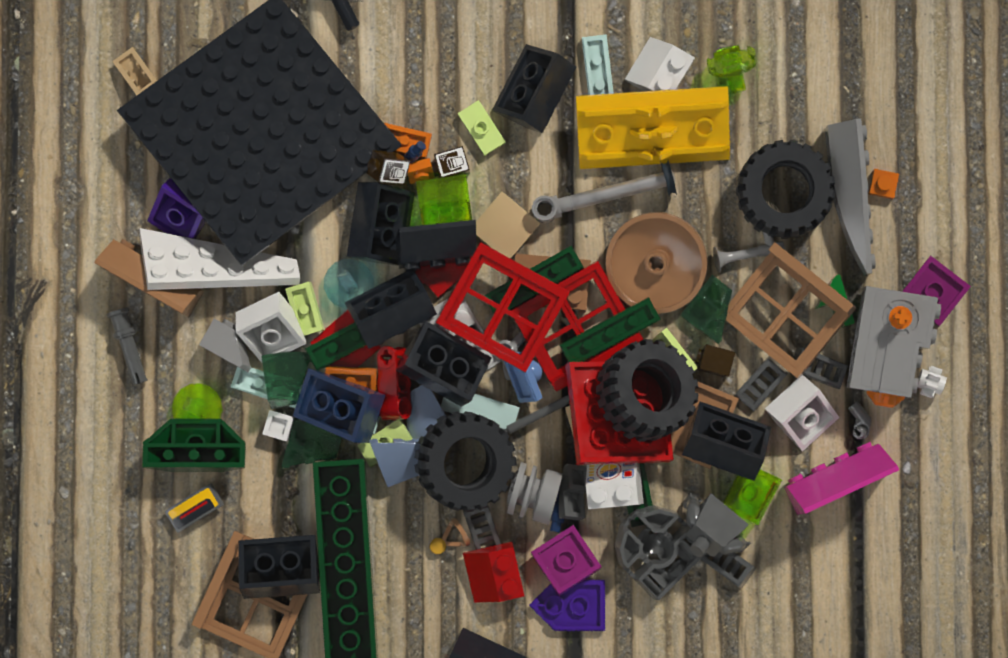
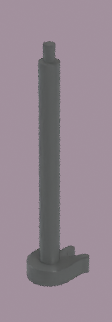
[504,394,570,434]

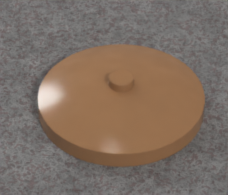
[606,212,708,314]

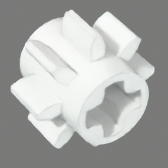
[918,366,947,398]

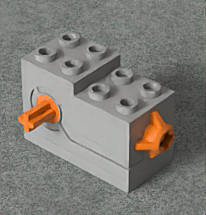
[846,286,941,408]

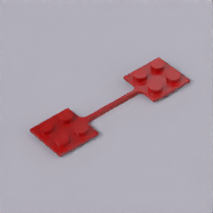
[310,263,467,368]

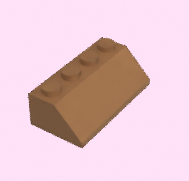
[94,239,204,318]

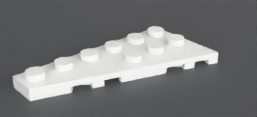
[139,228,300,290]

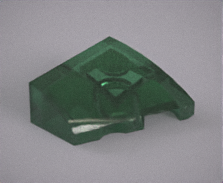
[680,275,732,345]
[261,352,311,409]
[282,418,342,468]

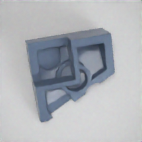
[406,385,446,439]
[369,439,421,487]

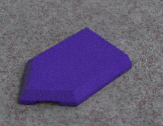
[529,580,605,631]

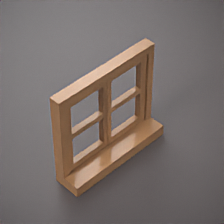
[720,242,856,379]
[191,531,308,658]

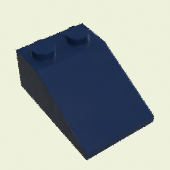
[293,368,385,443]

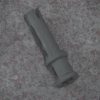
[107,307,148,386]

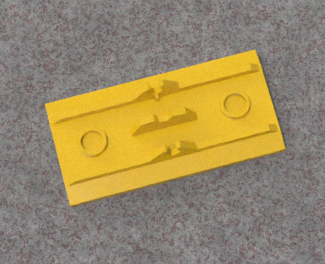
[576,86,730,169]

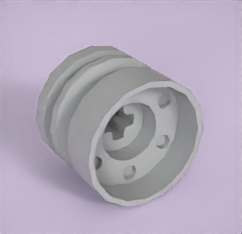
[507,462,563,525]

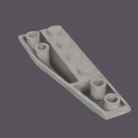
[825,119,876,276]

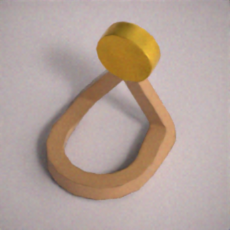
[429,518,470,554]

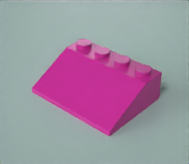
[784,442,899,515]

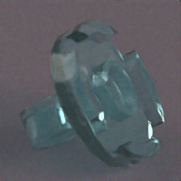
[324,259,374,309]

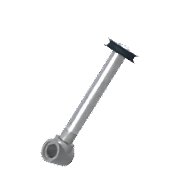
[532,161,677,223]

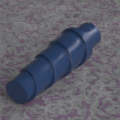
[404,141,426,163]
[550,486,564,533]

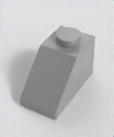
[199,319,251,373]

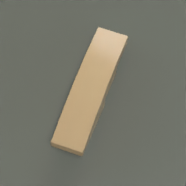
[112,47,157,95]

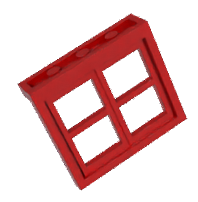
[436,242,570,373]
[510,261,643,392]

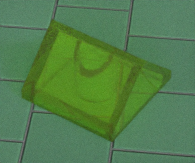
[723,469,782,526]

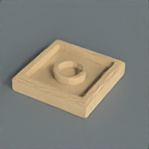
[476,192,541,259]

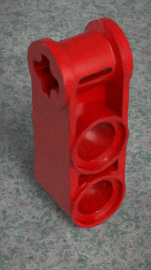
[377,346,412,420]

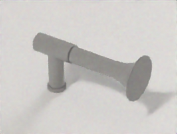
[713,232,785,273]

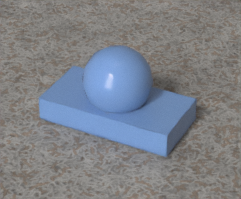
[504,352,543,403]

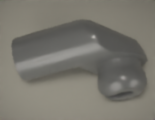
[848,401,872,440]

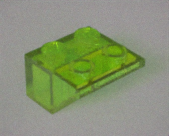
[416,174,472,225]

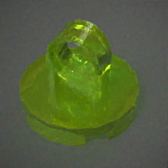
[707,45,757,94]
[172,383,223,419]

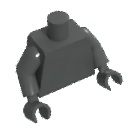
[682,493,751,557]

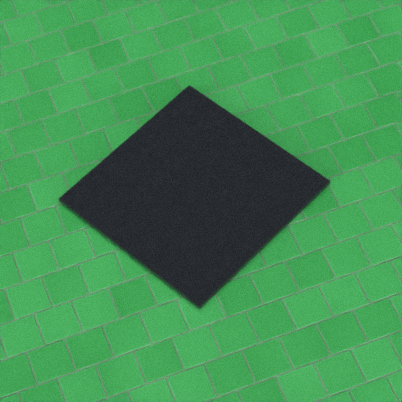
[117,0,402,266]

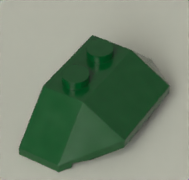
[142,419,246,472]

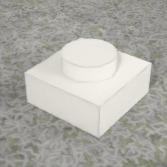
[262,410,295,442]

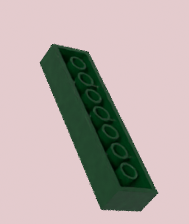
[313,459,378,658]

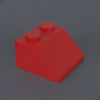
[463,542,525,603]

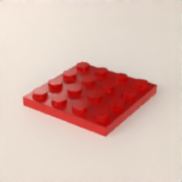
[565,362,674,465]

